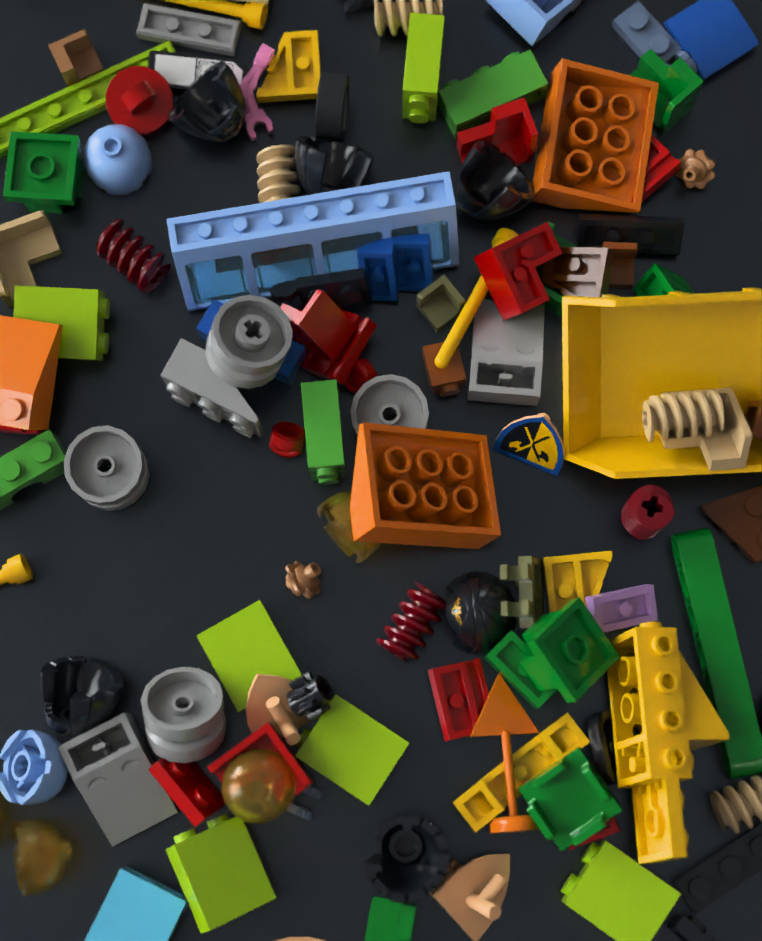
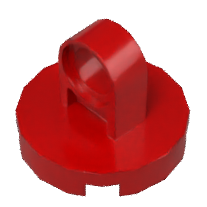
[105,66,173,135]

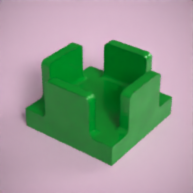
[3,131,85,214]
[520,597,620,703]
[518,746,623,852]

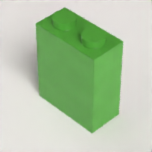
[301,379,347,485]

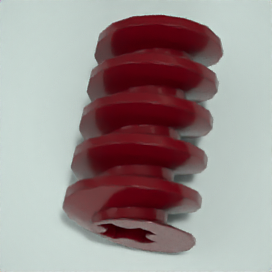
[96,218,171,293]
[621,485,675,540]
[375,582,446,663]

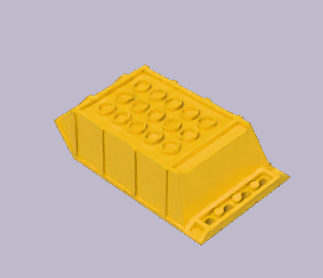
[562,287,762,479]

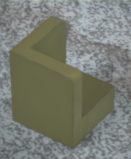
[416,274,466,333]

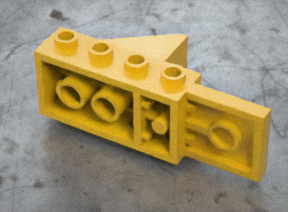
[607,622,729,864]

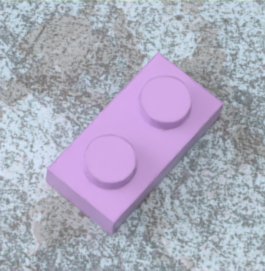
[585,584,658,632]

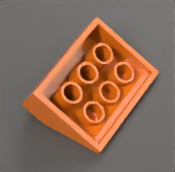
[532,58,659,213]
[0,315,63,430]
[350,422,501,549]

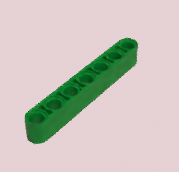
[671,527,762,780]

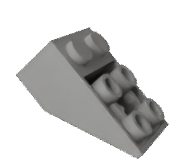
[467,299,545,406]
[160,338,265,438]
[58,713,179,847]

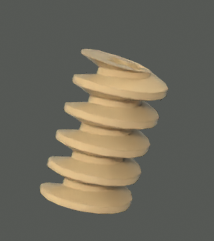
[374,0,442,37]
[256,145,301,203]
[642,390,724,442]
[709,775,762,834]

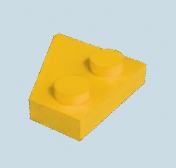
[256,30,321,103]
[542,551,613,613]

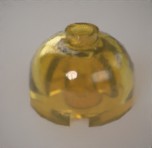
[316,490,381,563]
[221,748,297,824]
[11,819,72,897]

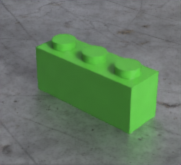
[438,50,548,139]

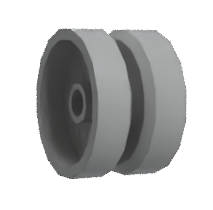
[205,295,293,389]
[350,374,429,440]
[64,425,150,511]
[141,667,226,763]

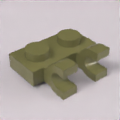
[500,556,544,630]

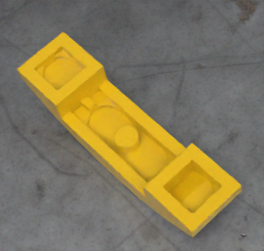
[452,712,590,833]

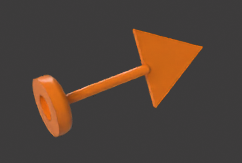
[470,673,540,834]

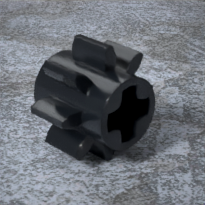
[287,671,333,721]

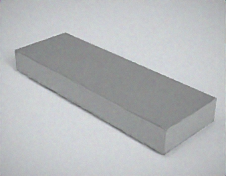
[136,3,242,57]

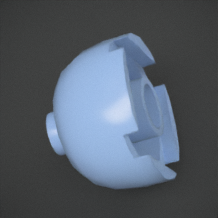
[84,124,153,195]
[0,730,69,805]

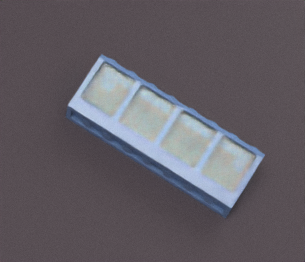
[166,171,459,311]

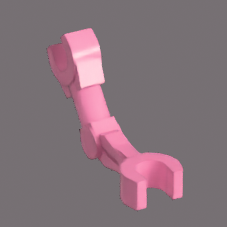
[240,43,275,141]

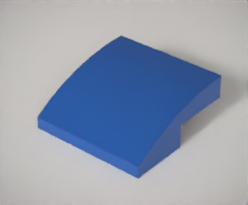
[663,0,759,80]
[357,234,435,301]

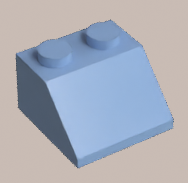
[486,0,579,46]

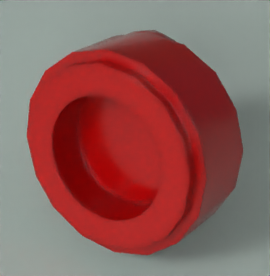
[344,358,378,394]
[269,421,306,458]

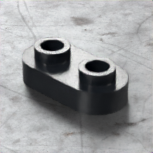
[588,710,617,785]

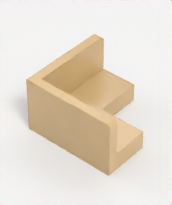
[0,210,63,307]
[658,387,752,471]

